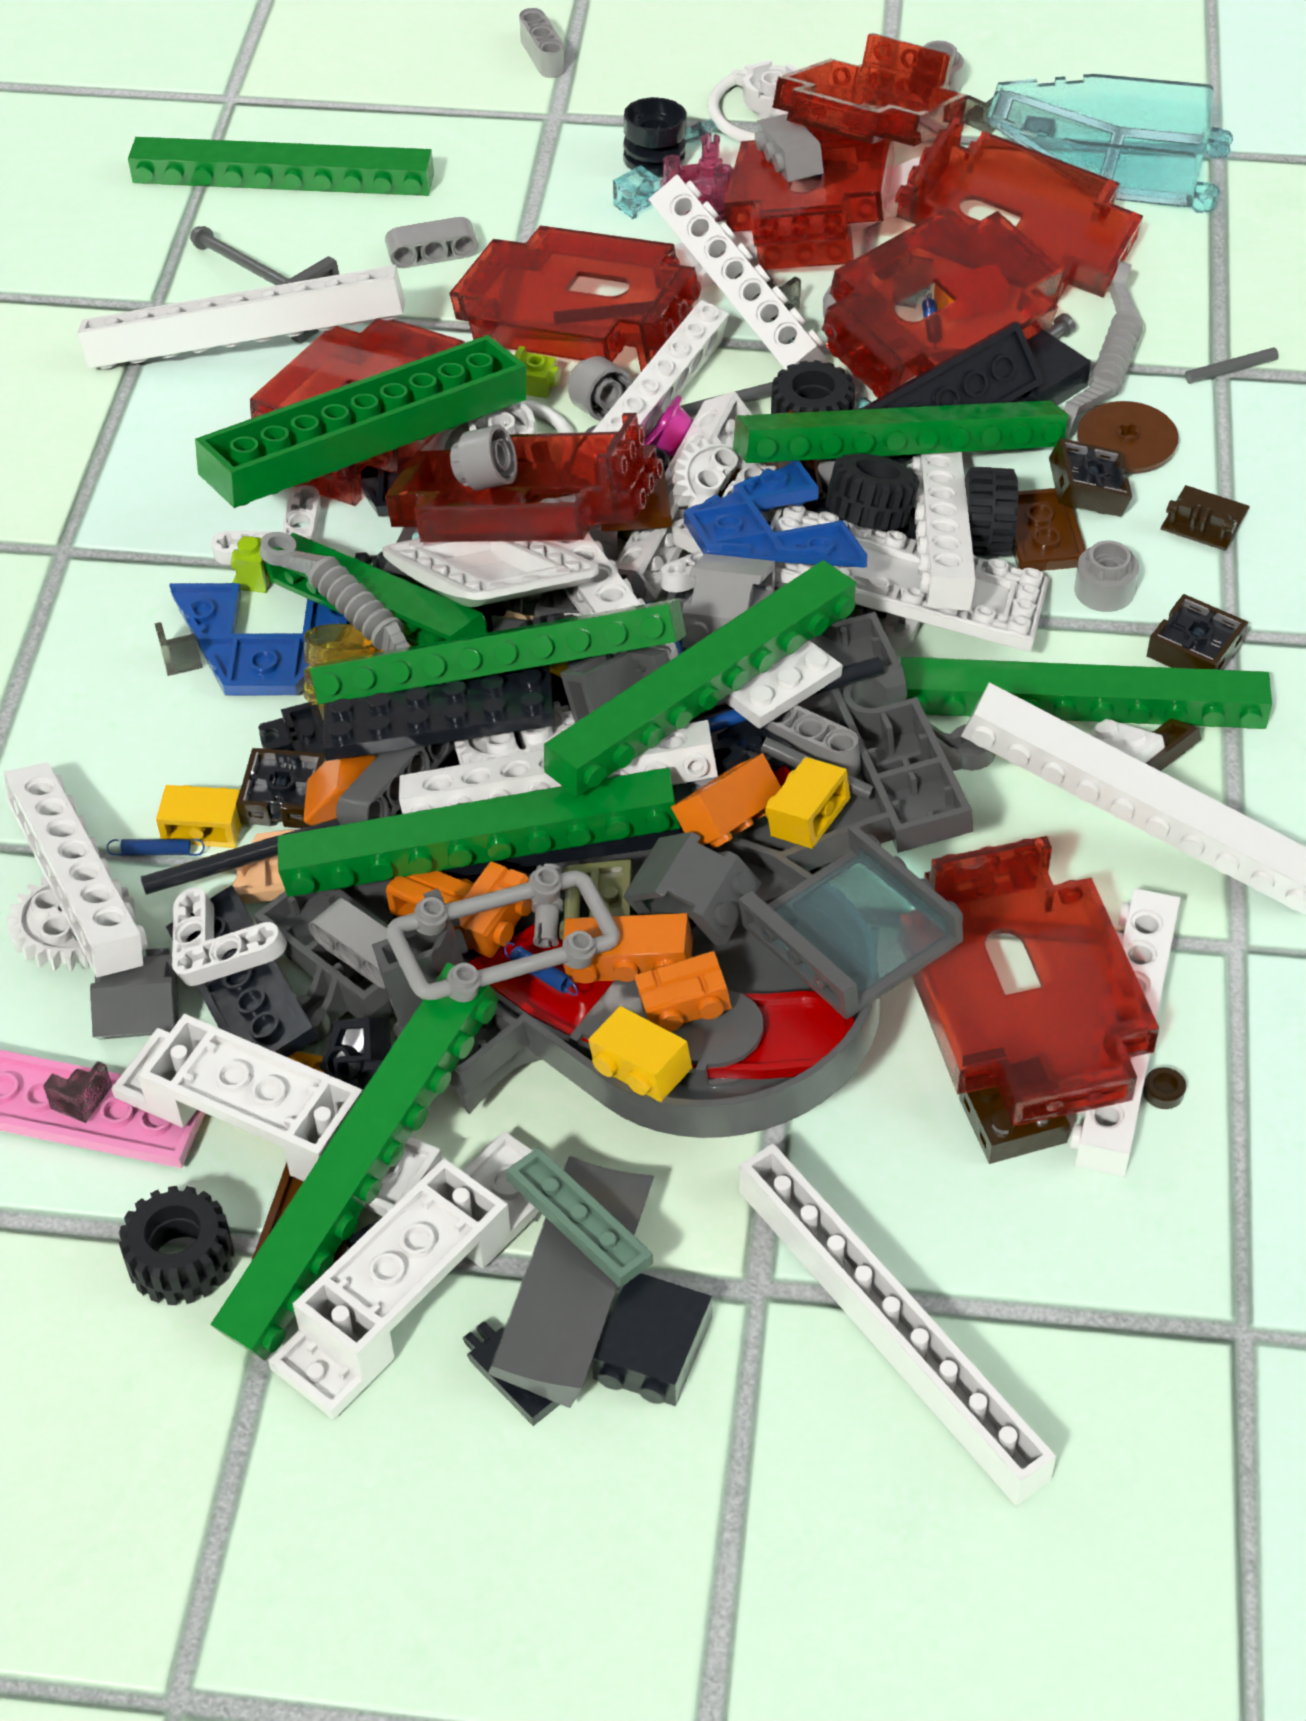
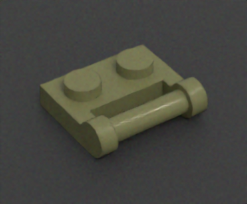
[559,859,633,940]

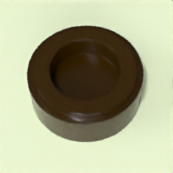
[1143,1067,1186,1109]

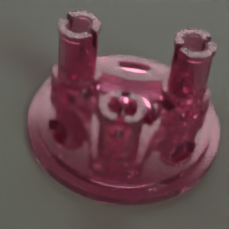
[657,133,748,222]

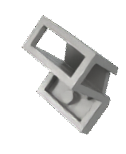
[682,553,775,648]

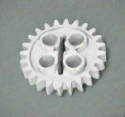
[671,436,778,522]
[454,701,575,765]
[7,876,137,971]

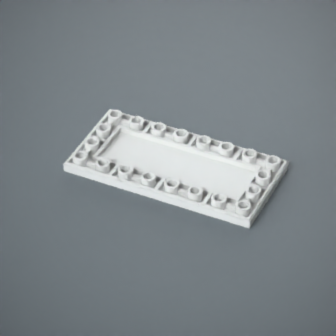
[770,505,1049,652]

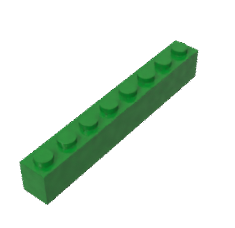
[264,532,487,646]

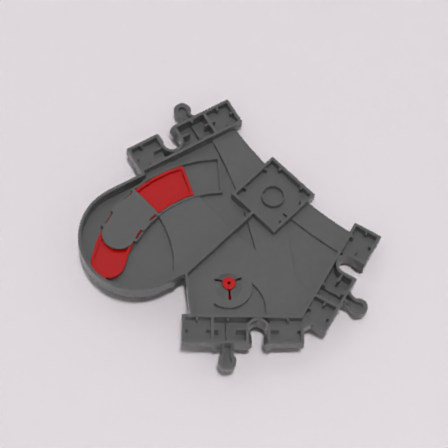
[253,569,996,1138]

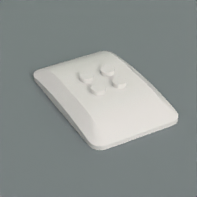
[382,524,599,607]

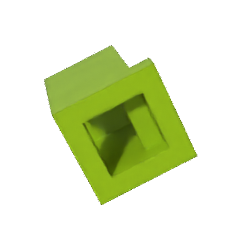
[514,346,561,399]
[231,536,271,593]

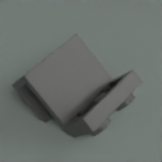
[560,647,670,723]
[623,832,762,945]
[371,888,468,1027]
[90,948,179,1040]

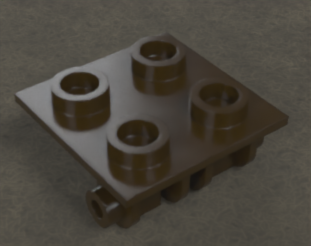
[1160,485,1250,551]

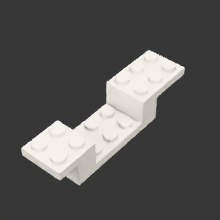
[111,1014,442,1216]
[268,1131,539,1420]

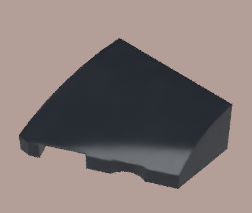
[319,1017,390,1091]

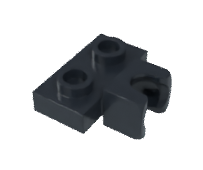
[258,700,324,753]
[713,720,793,775]

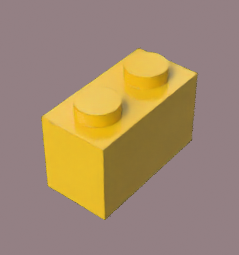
[765,757,851,849]
[156,785,242,848]
[588,1006,692,1102]

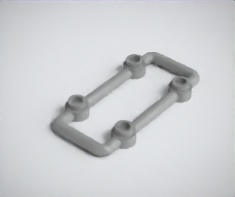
[386,867,620,1002]

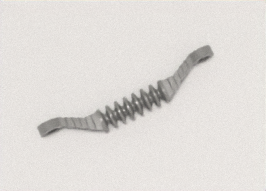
[1064,261,1143,437]
[260,532,443,688]

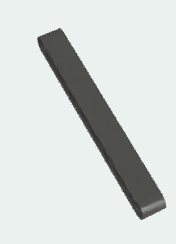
[336,618,528,825]

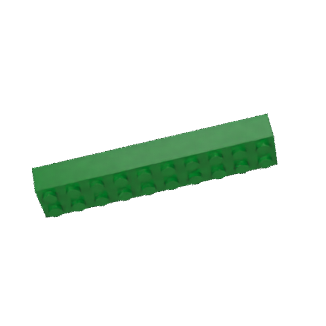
[195,335,527,508]

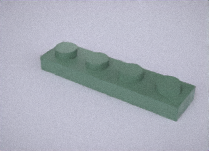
[506,1147,653,1288]

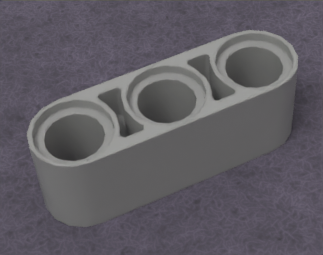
[519,8,565,78]
[385,217,479,268]
[763,705,861,777]
[308,898,387,989]

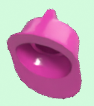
[629,396,694,459]

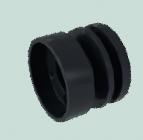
[623,97,687,176]

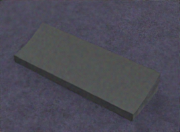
[488,1156,654,1408]

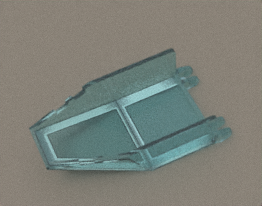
[986,73,1233,213]

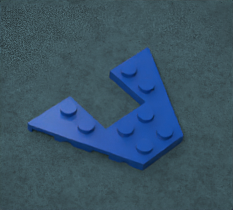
[684,461,867,568]
[169,583,351,696]

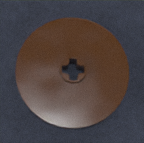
[1077,401,1179,473]

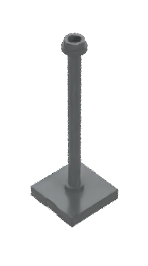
[190,226,339,343]

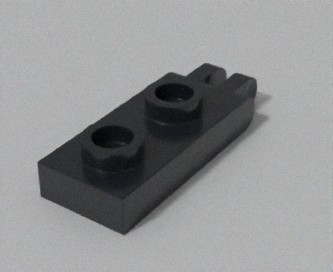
[463,1321,560,1426]

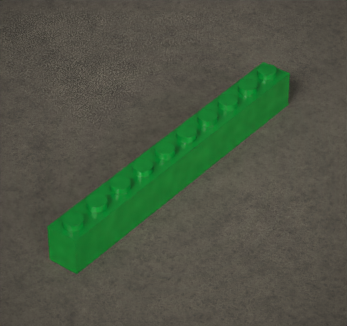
[128,136,434,196]
[733,400,1068,463]
[544,560,856,797]
[309,598,687,705]
[900,657,1272,729]
[278,767,680,897]
[210,962,499,1361]

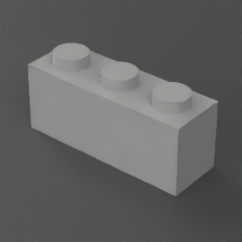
[754,112,823,182]

